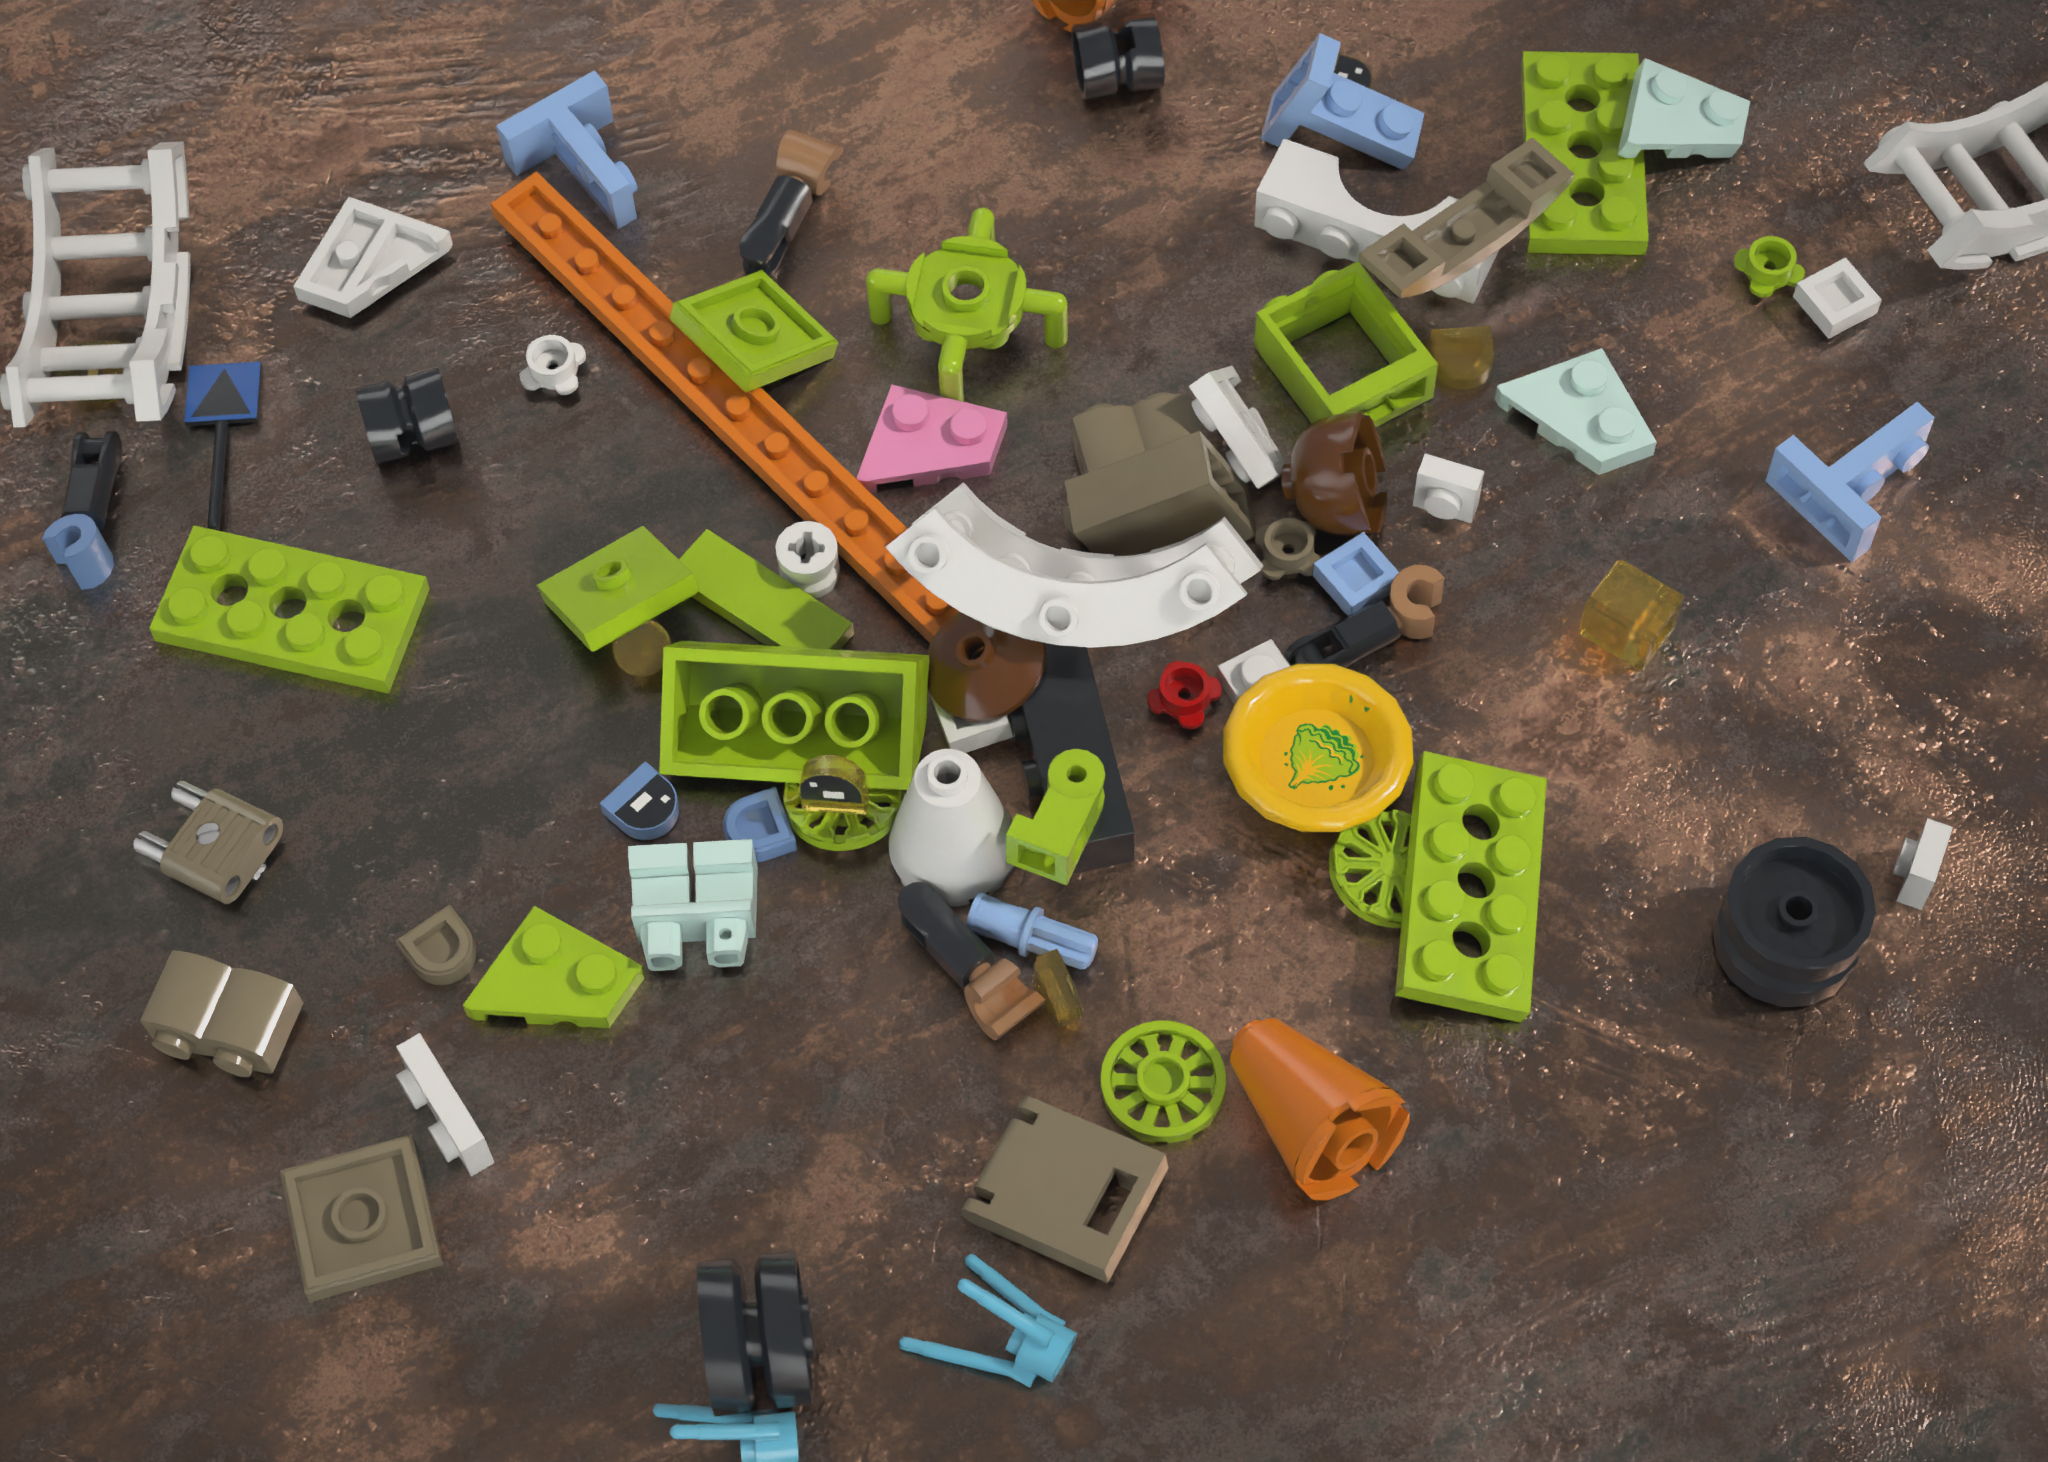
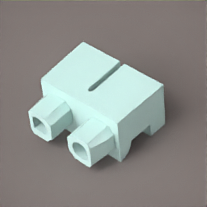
[628,839,758,971]

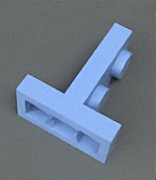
[1261,33,1425,170]
[496,70,638,229]
[1765,402,1935,562]

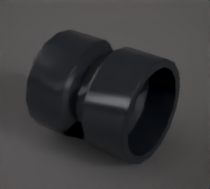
[1071,12,1165,100]
[355,366,460,465]

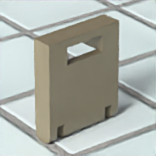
[961,1096,1169,1283]

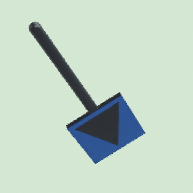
[184,361,262,531]

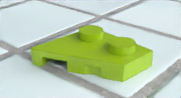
[463,906,646,1029]

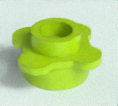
[1734,236,1805,298]

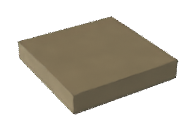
[280,1134,444,1302]

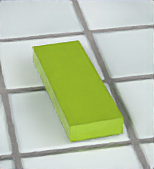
[679,529,854,650]

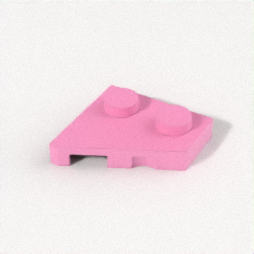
[856,385,1008,494]

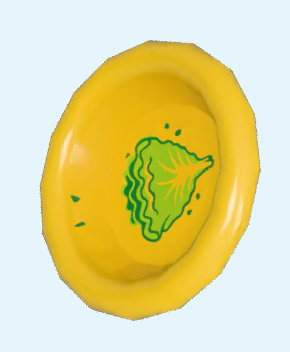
[1223,664,1414,832]

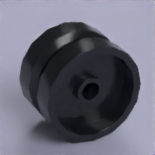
[1713,837,1876,1007]
[696,1250,815,1417]

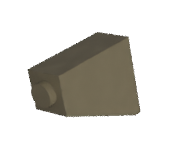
[1063,431,1256,557]

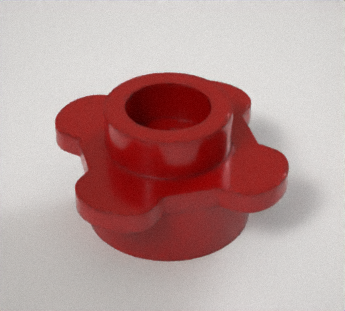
[1147,661,1222,729]

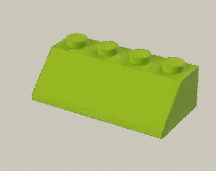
[659,641,930,790]

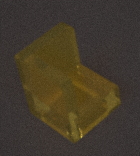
[1579,560,1684,672]

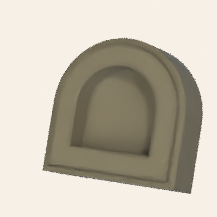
[395,904,476,985]

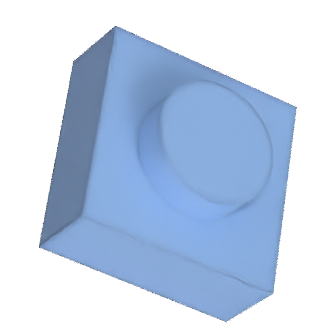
[1313,532,1399,616]

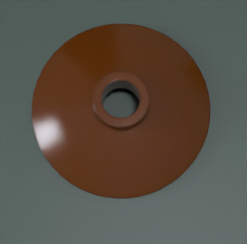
[926,611,1046,722]

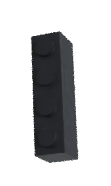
[1008,643,1135,874]

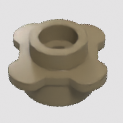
[1255,518,1321,580]

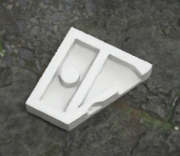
[293,197,453,318]
[1189,366,1286,489]

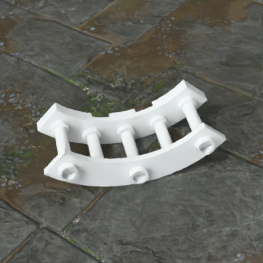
[1863,81,2048,270]
[0,141,190,428]
[885,482,1263,647]

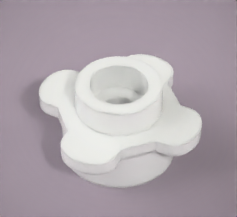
[520,335,586,395]

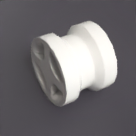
[775,521,841,598]

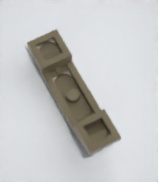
[1358,138,1574,298]

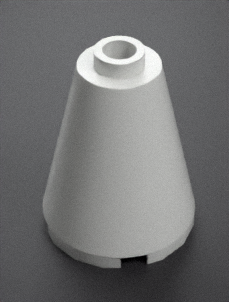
[889,749,1014,907]

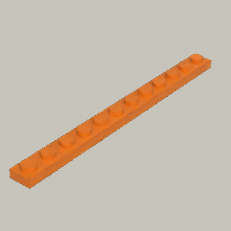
[490,171,985,658]

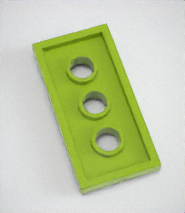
[1521,51,1649,255]
[149,525,430,694]
[1395,751,1547,1023]

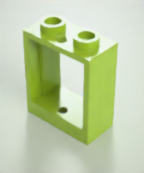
[1254,261,1438,427]

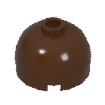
[1281,411,1387,536]

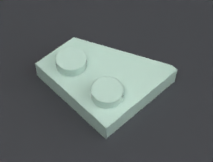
[1617,58,1750,158]
[1495,348,1657,475]

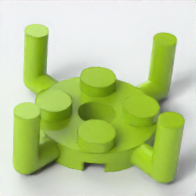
[866,207,1068,402]

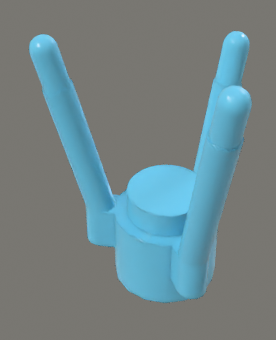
[898,1254,1078,1388]
[653,1403,799,1462]

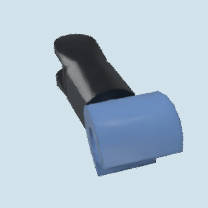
[42,431,122,590]

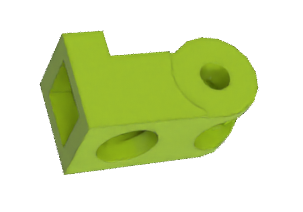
[1006,749,1105,886]

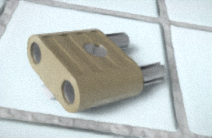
[133,781,283,904]

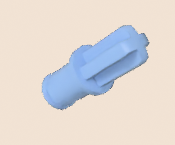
[966,892,1098,970]

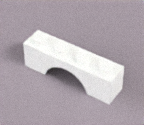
[1254,139,1499,304]

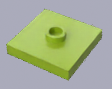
[669,270,839,392]
[537,526,700,652]

